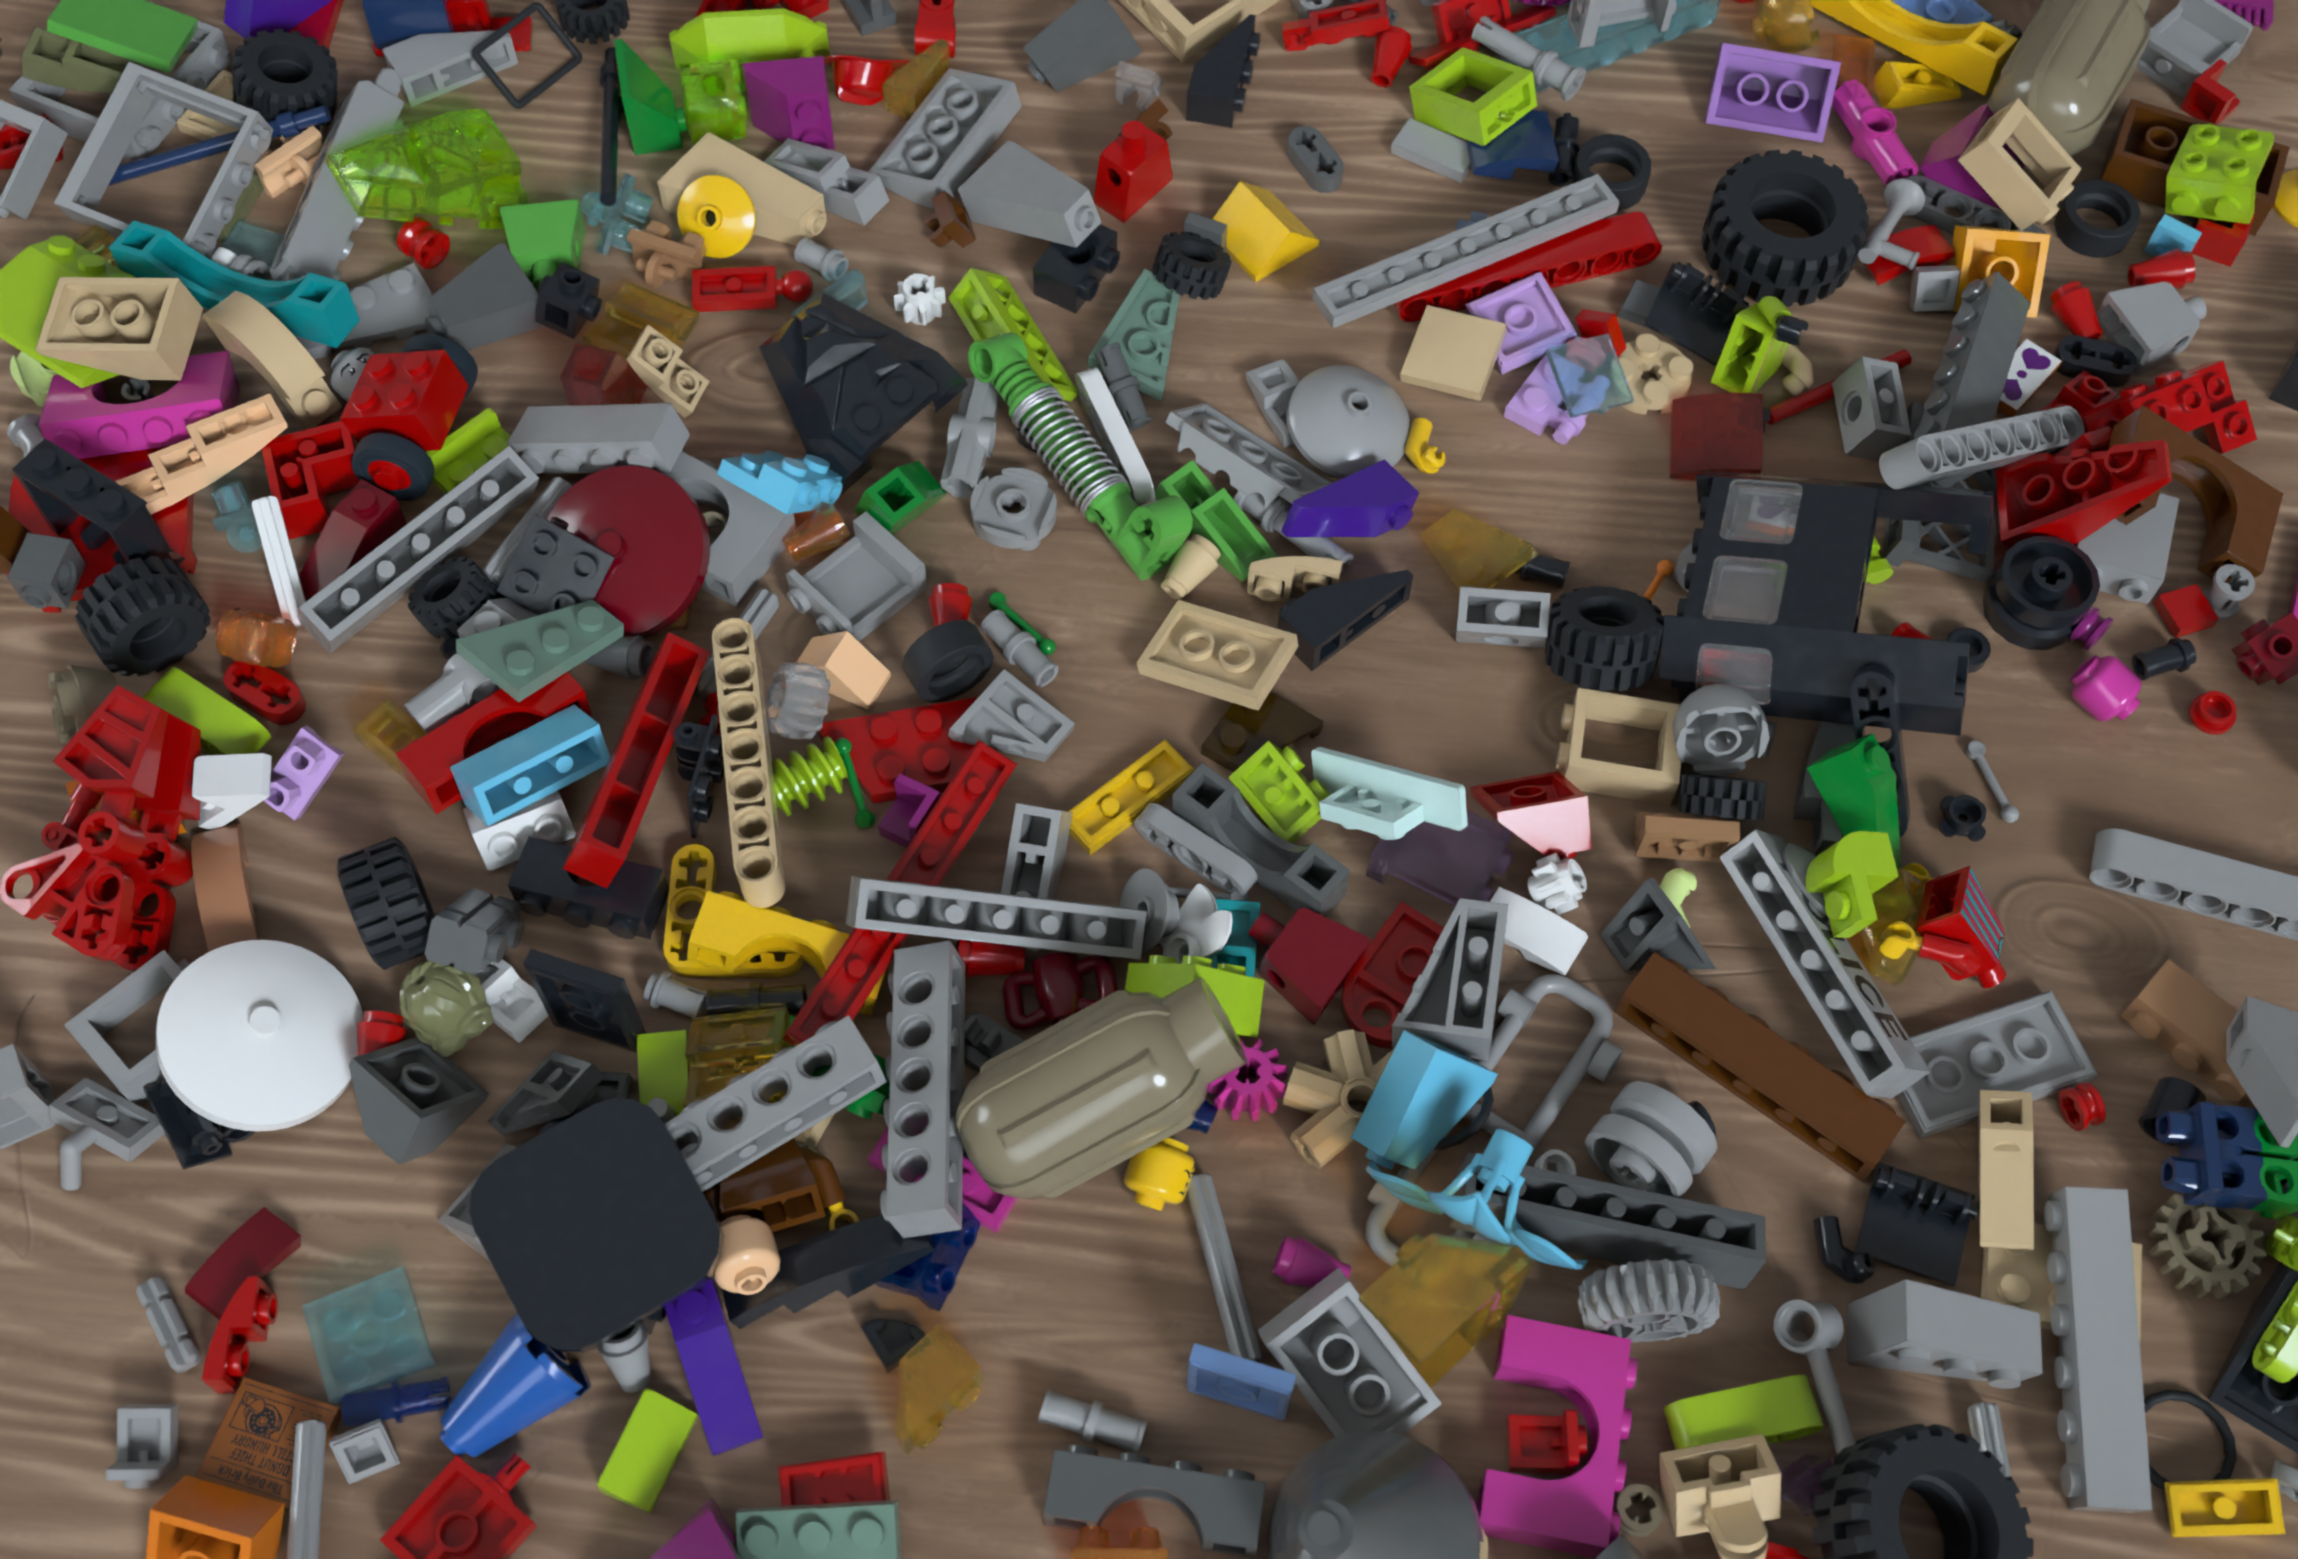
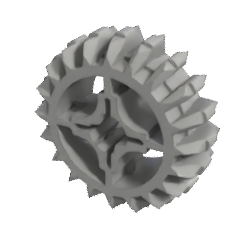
[1578,1259,1721,1343]

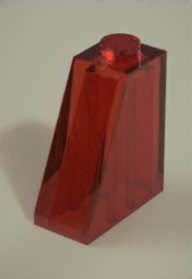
[560,343,647,406]

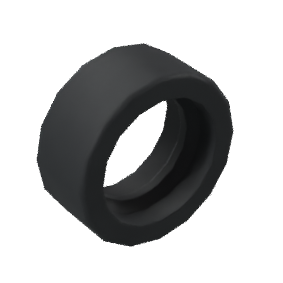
[1572,134,1652,211]
[2054,180,2141,258]
[902,620,994,702]

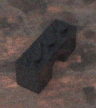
[508,836,669,940]

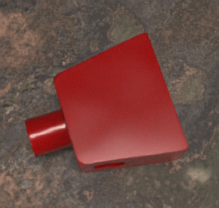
[1094,120,1173,223]

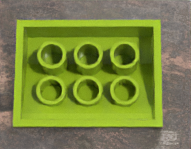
[0,235,135,388]

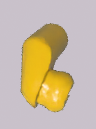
[1404,418,1446,474]

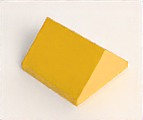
[1213,181,1320,283]

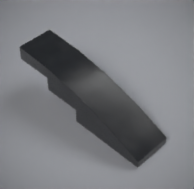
[722,1215,935,1329]

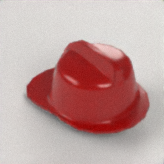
[824,55,916,106]

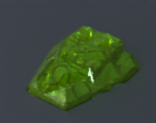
[325,108,528,229]

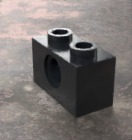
[1033,224,1120,314]

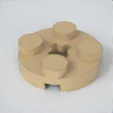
[1607,334,1693,415]

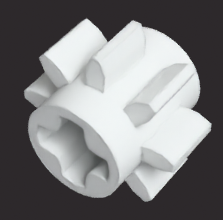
[893,273,946,326]
[1528,853,1587,915]

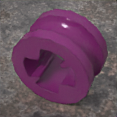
[2069,607,2114,651]

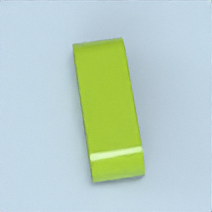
[142,667,272,755]
[1663,1375,1824,1450]

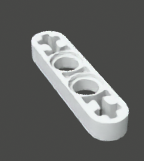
[1075,367,1155,505]

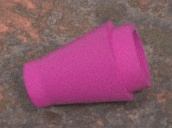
[1272,1235,1351,1288]

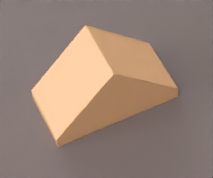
[790,631,891,711]

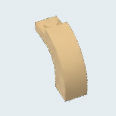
[202,291,342,430]

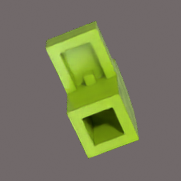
[1805,831,1899,938]

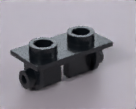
[144,1075,232,1170]

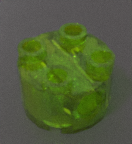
[680,59,747,145]

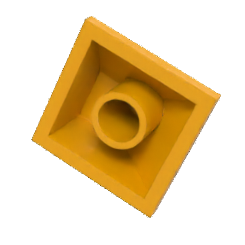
[1949,225,2051,318]

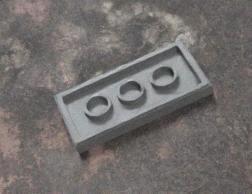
[1897,990,2098,1139]

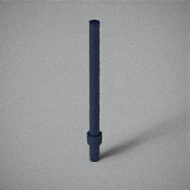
[108,105,331,186]

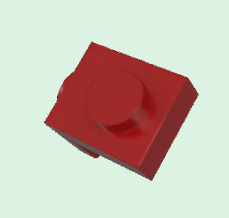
[1506,1409,1587,1474]

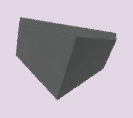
[1599,878,1716,972]

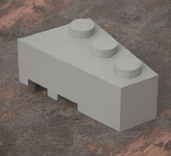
[1392,898,1508,1061]
[1847,1279,2043,1389]

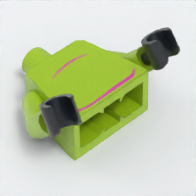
[1711,296,1808,433]

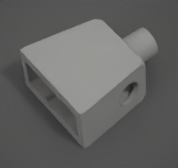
[2096,282,2207,376]

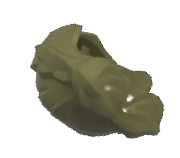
[399,960,493,1057]

